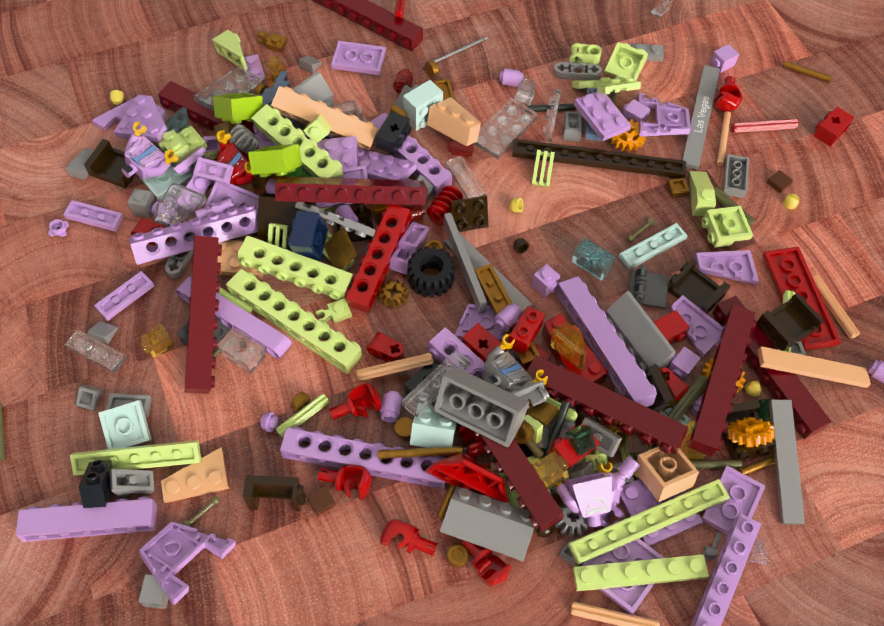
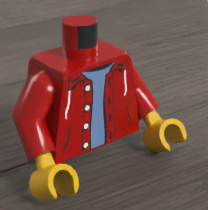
[215,130,254,186]

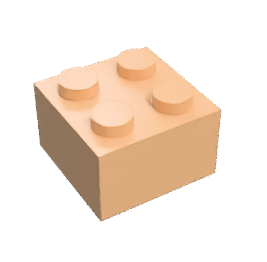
[635,447,699,502]

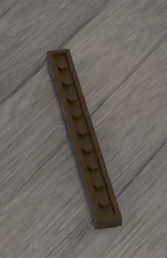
[512,139,686,178]

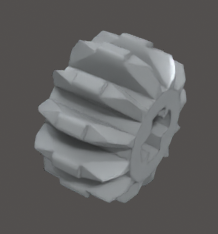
[229,124,260,154]
[555,502,588,538]

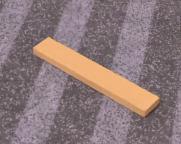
[757,346,871,388]

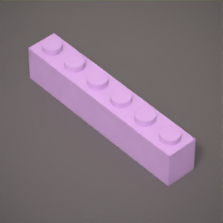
[16,497,157,542]

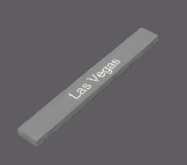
[682,65,720,170]

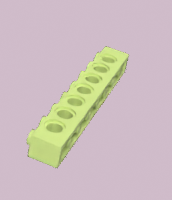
[226,269,362,375]

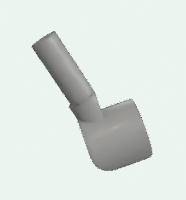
[703,532,722,560]

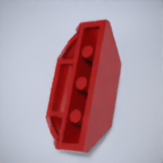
[426,454,509,503]

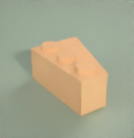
[427,97,481,146]

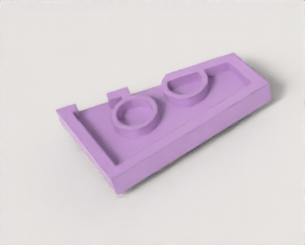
[695,250,759,285]
[669,295,723,358]

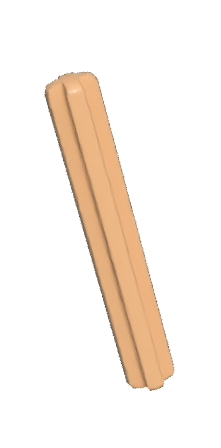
[812,274,860,339]
[357,353,434,381]
[571,602,660,626]

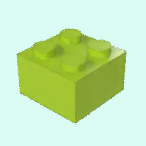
[213,93,263,124]
[248,144,302,177]

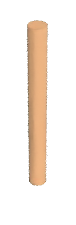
[717,111,731,167]

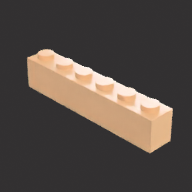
[271,86,378,151]

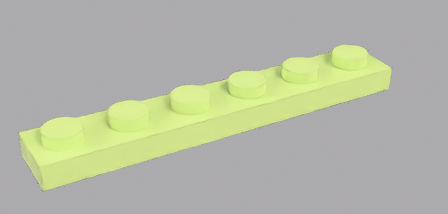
[70,440,201,476]
[573,554,709,591]

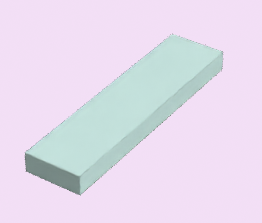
[618,223,688,270]

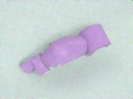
[600,456,640,527]

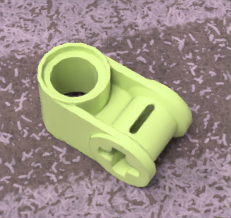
[569,43,602,65]

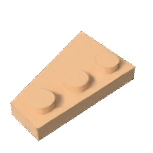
[161,447,229,503]

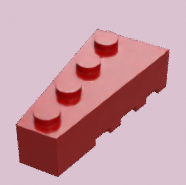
[542,313,609,385]

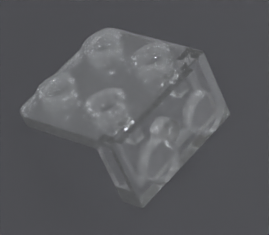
[155,183,207,235]

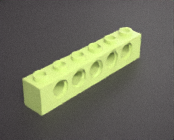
[251,104,344,178]
[238,235,353,300]

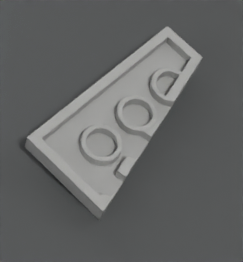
[295,202,376,238]

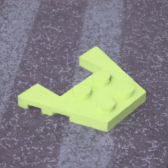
[572,76,641,94]

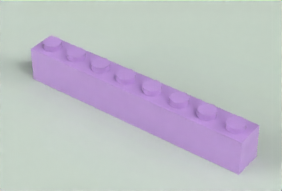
[557,276,657,407]

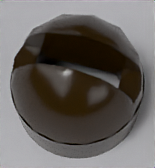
[513,238,529,254]
[537,525,554,538]

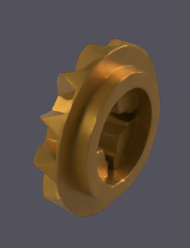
[379,280,409,307]

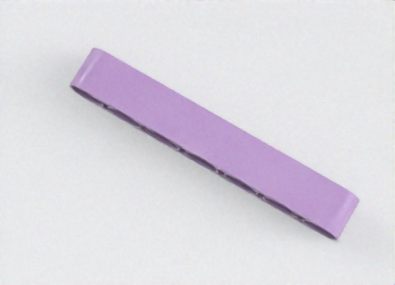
[176,276,292,359]

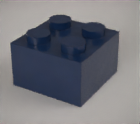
[288,211,328,262]

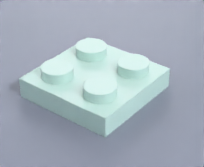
[98,400,152,449]

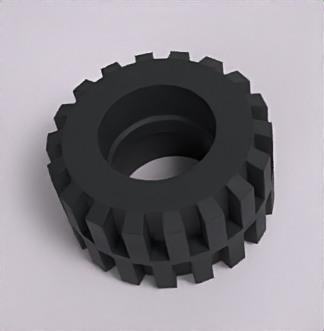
[408,246,455,298]

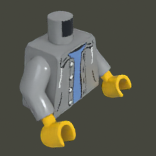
[483,334,548,392]

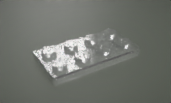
[194,66,265,111]
[473,97,538,159]

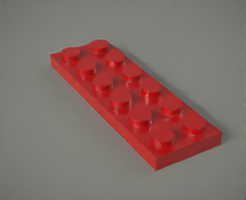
[762,246,841,351]

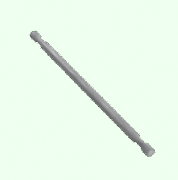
[422,36,488,69]

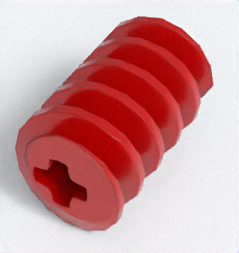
[427,185,464,225]

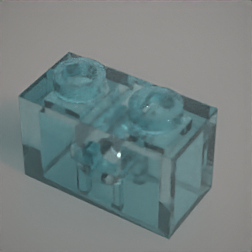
[572,238,616,281]

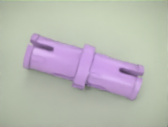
[195,198,234,219]

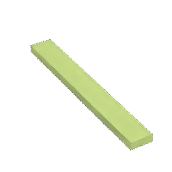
[568,479,730,565]

